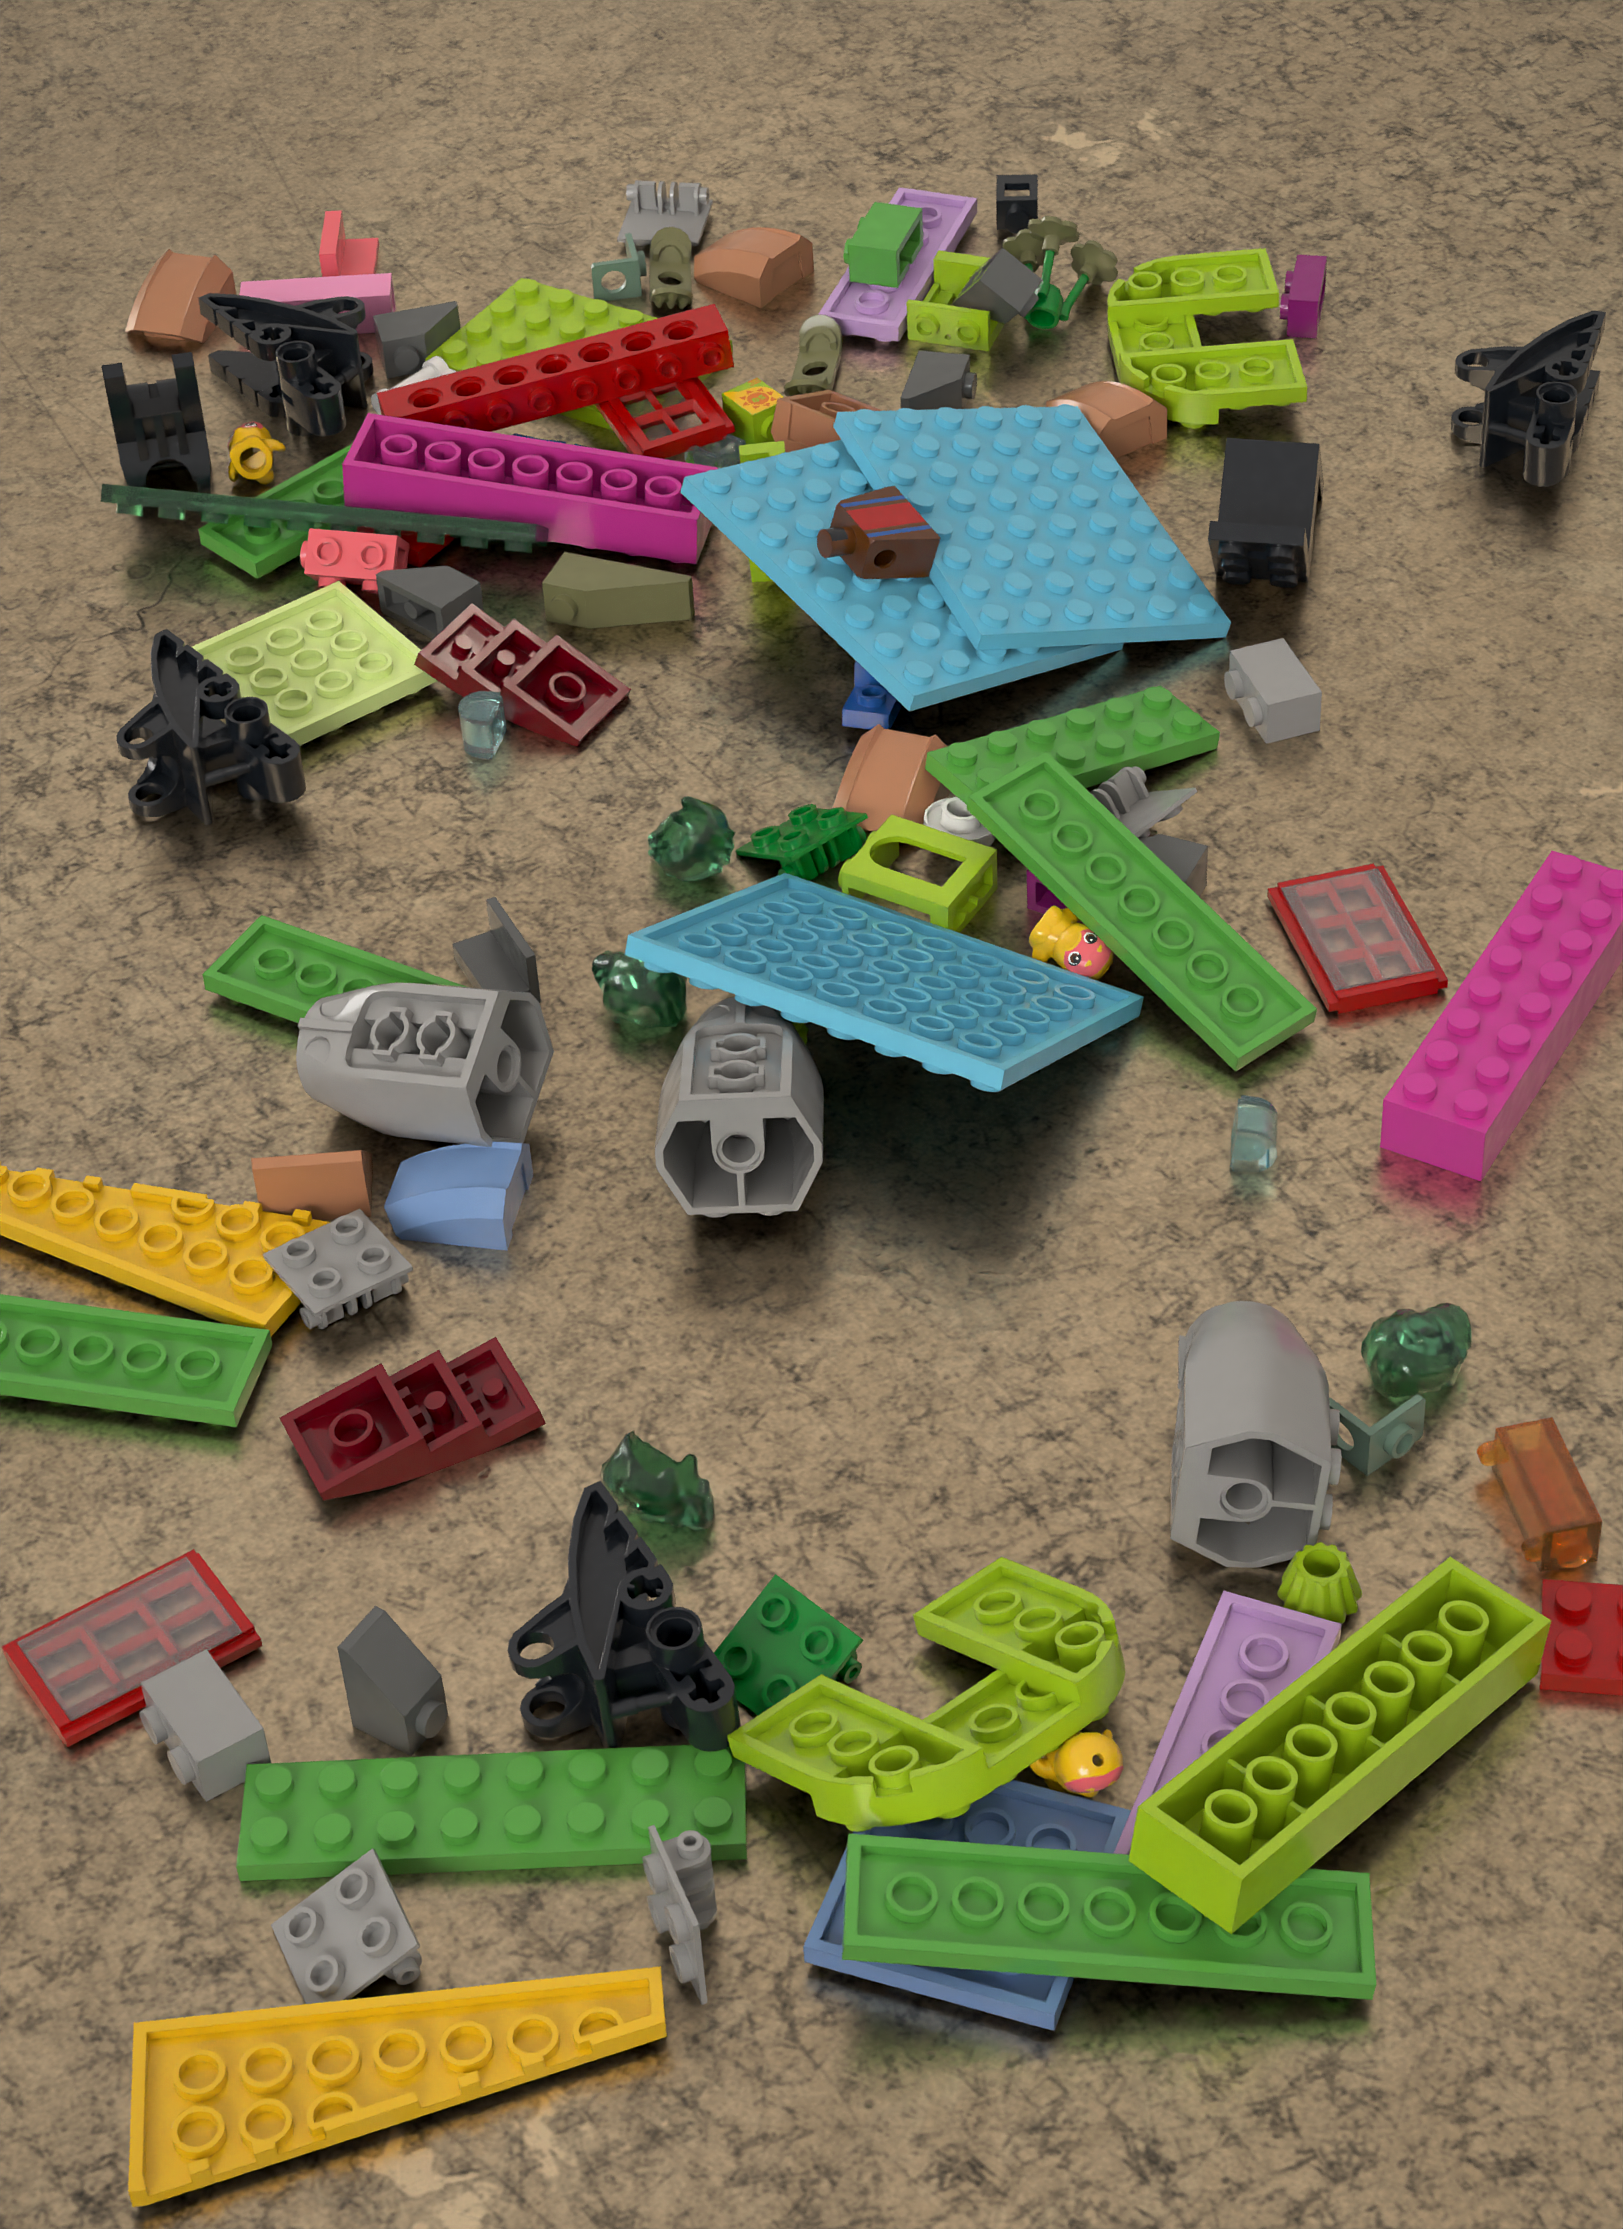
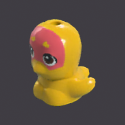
[227,421,286,485]
[1029,905,1114,980]
[1029,1729,1123,1798]

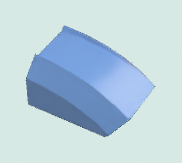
[384,1142,533,1251]

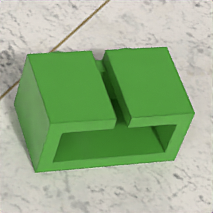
[843,202,924,288]

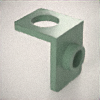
[591,233,647,301]
[1329,1394,1426,1476]

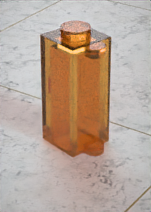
[1477,1417,1602,1572]

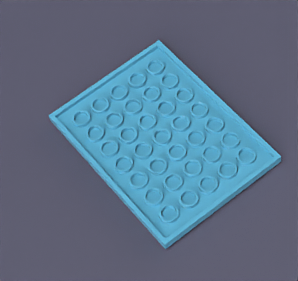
[833,404,1231,651]
[681,440,1124,711]
[625,873,1144,1092]

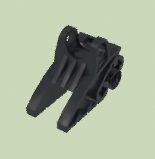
[198,293,373,436]
[1451,310,1606,487]
[101,352,211,508]
[117,629,306,825]
[507,1481,741,1751]

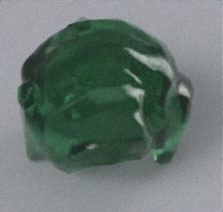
[647,796,736,882]
[592,950,687,1028]
[1361,1303,1472,1398]
[600,1431,715,1531]

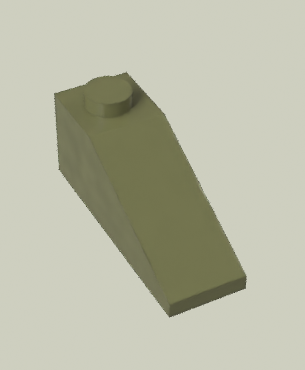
[542,552,695,629]

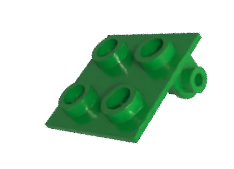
[735,804,868,881]
[714,1574,864,1715]

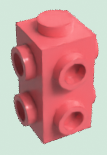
[300,528,410,594]

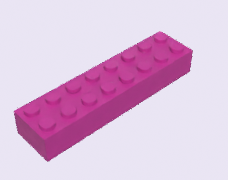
[342,413,718,564]
[1380,851,1623,1181]

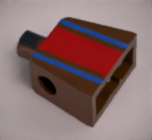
[817,486,941,579]

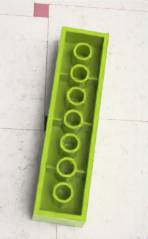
[1129,1557,1551,1934]

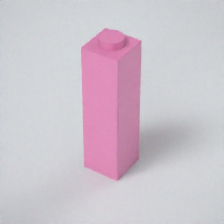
[239,273,396,334]

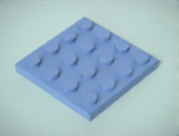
[803,1780,1131,2031]

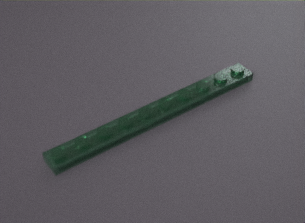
[101,484,549,553]

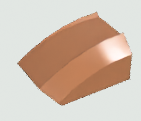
[694,227,814,308]
[125,249,236,343]
[1045,381,1167,459]
[771,390,882,453]
[833,724,951,833]

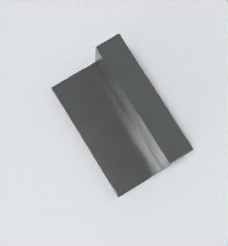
[452,897,541,1002]

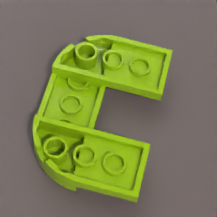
[1107,248,1307,428]
[727,1557,1125,1832]

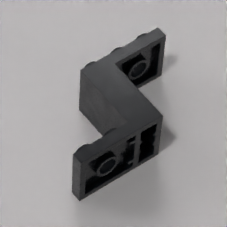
[1208,438,1324,588]

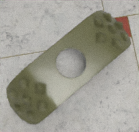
[649,227,693,310]
[784,315,842,397]

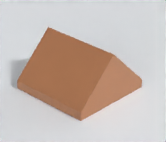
[251,1150,373,1220]

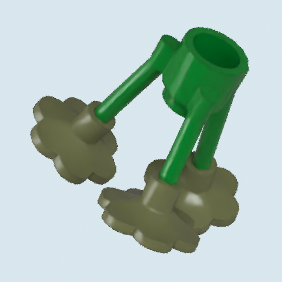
[1002,216,1118,329]

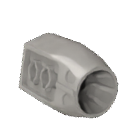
[296,982,554,1147]
[655,997,824,1218]
[1170,1301,1341,1568]

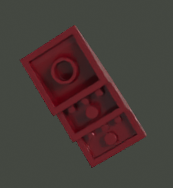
[414,603,631,747]
[279,1337,546,1501]

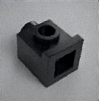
[996,174,1038,234]

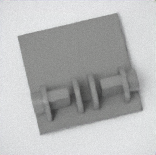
[617,180,713,246]
[1090,766,1197,839]
[263,1209,413,1329]
[642,1825,717,2005]
[271,1848,422,2004]

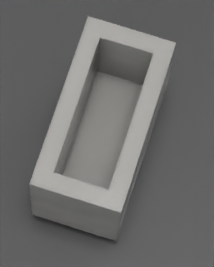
[1224,638,1322,744]
[139,1649,271,1802]

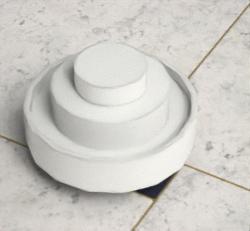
[923,797,995,847]

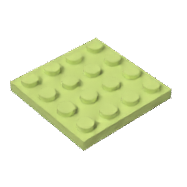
[192,581,437,746]

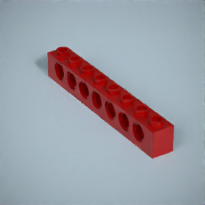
[377,303,734,432]

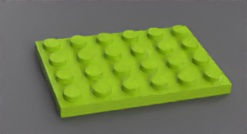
[425,278,733,434]

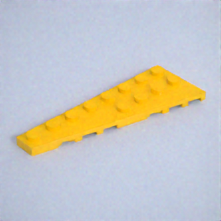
[0,1162,330,1336]
[128,1966,667,2207]

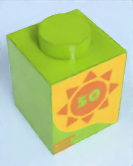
[722,378,784,445]

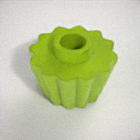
[1277,1542,1362,1624]

